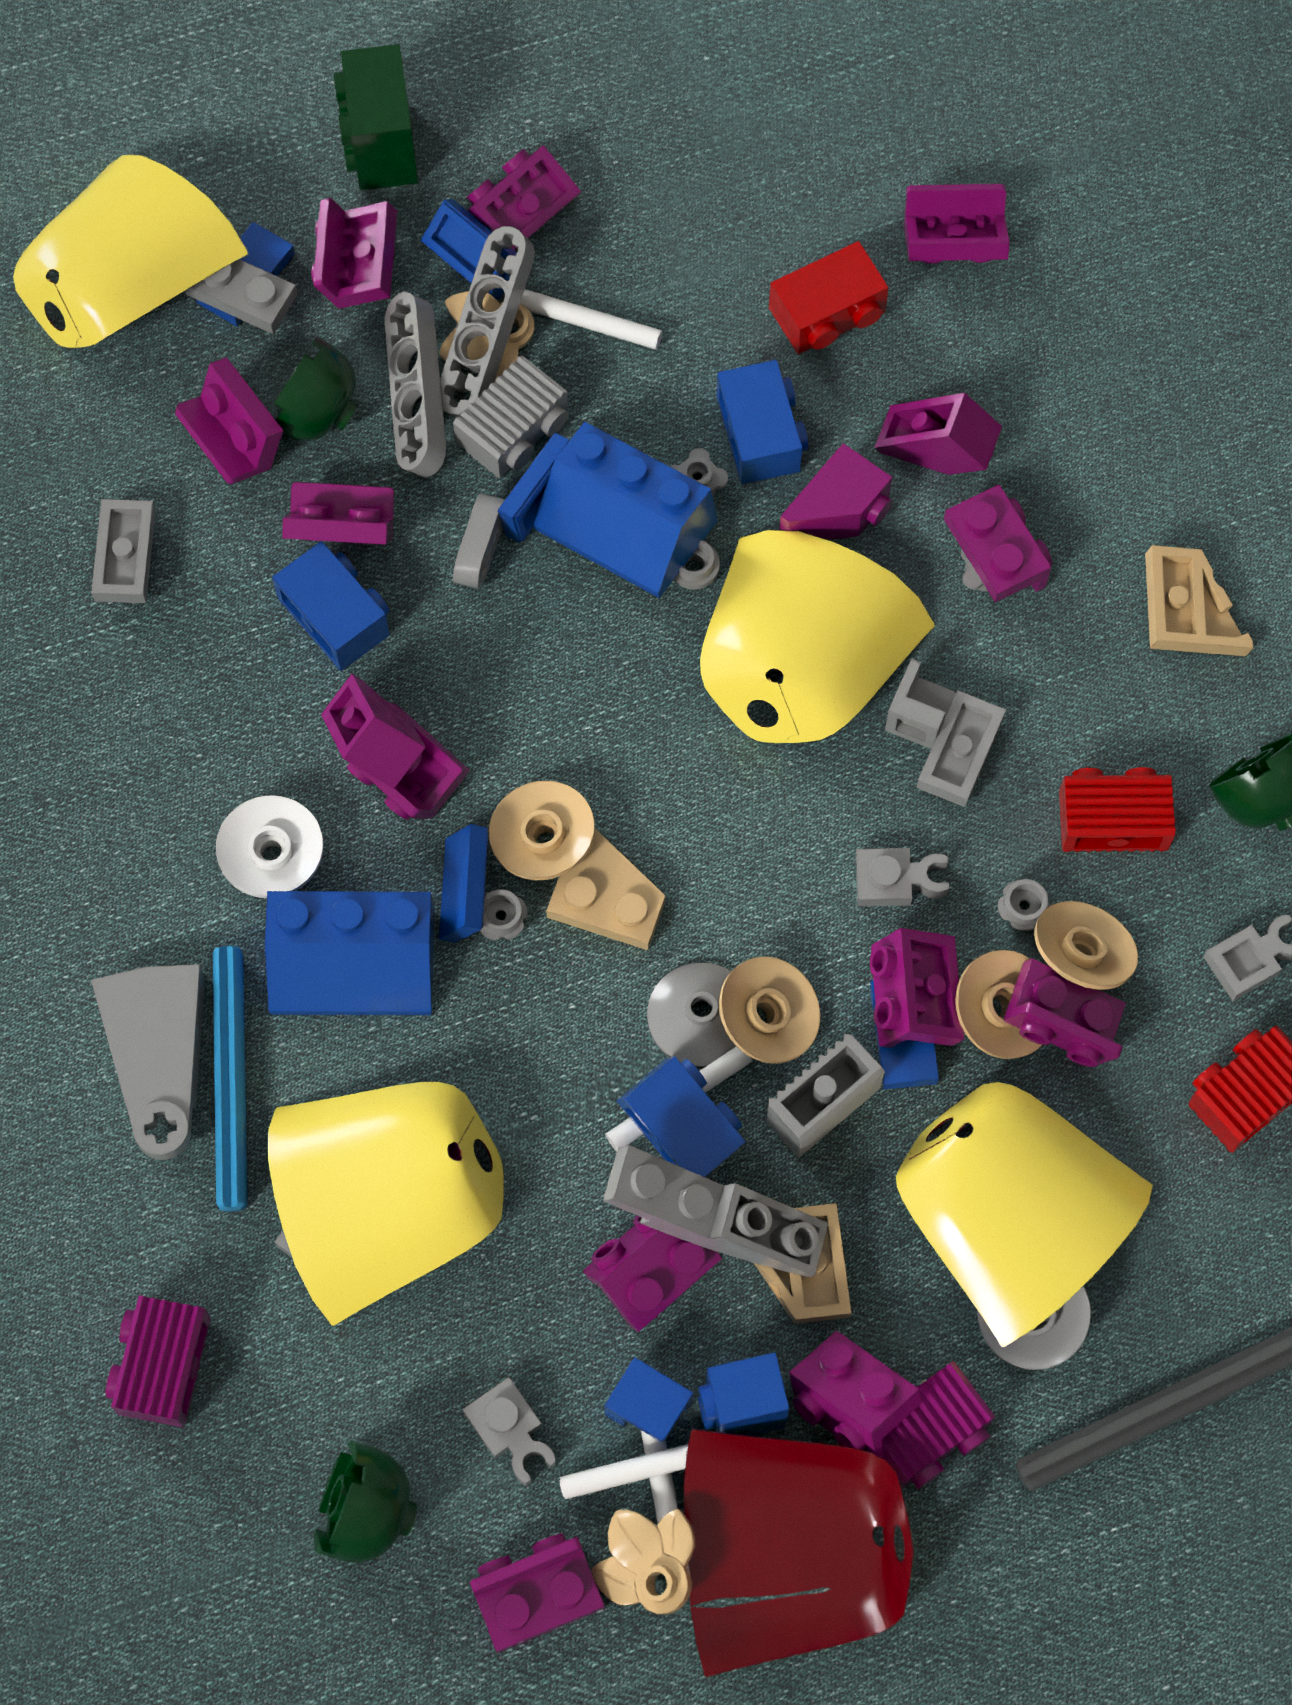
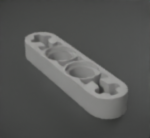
[440,226,535,418]
[384,292,446,477]

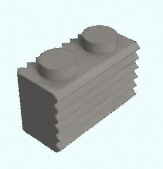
[453,355,569,478]
[766,1034,885,1158]

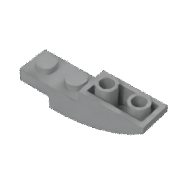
[603,1145,828,1277]

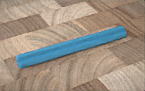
[212,946,248,1212]

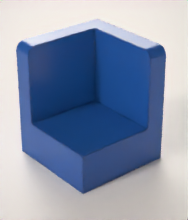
[604,1357,693,1442]

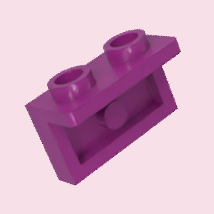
[904,184,1010,264]
[311,198,397,309]
[943,484,1052,603]
[338,702,470,820]
[583,1216,722,1332]
[789,1330,921,1459]

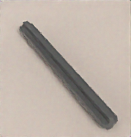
[1016,1327,1292,1491]

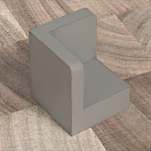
[885,659,956,749]

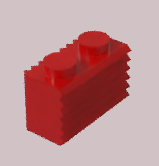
[1059,767,1176,852]
[1188,1025,1292,1153]

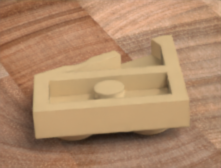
[1145,545,1253,656]
[546,829,665,950]
[754,1203,852,1324]

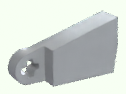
[91,964,205,1160]

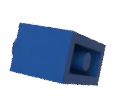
[716,360,809,485]
[272,541,390,671]
[616,1056,746,1177]
[697,1352,789,1436]

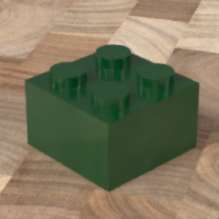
[333,44,418,191]

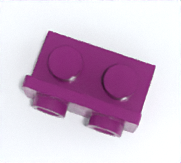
[466,145,581,250]
[175,357,283,484]
[282,481,395,545]
[870,928,964,1048]
[1003,958,1126,1067]
[470,1533,605,1654]

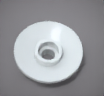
[216,795,324,898]

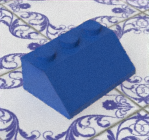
[533,421,718,598]
[265,891,435,1015]

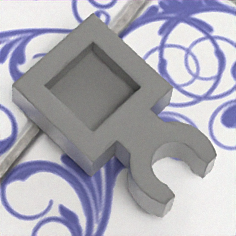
[855,848,949,906]
[1203,915,1292,1001]
[462,1377,556,1487]

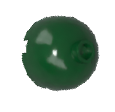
[271,335,358,441]
[1209,733,1292,831]
[314,1440,417,1563]

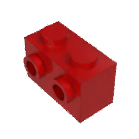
[769,241,889,354]

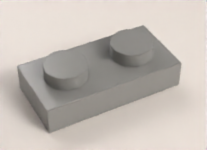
[185,259,298,334]
[91,499,156,603]
[916,690,1006,807]

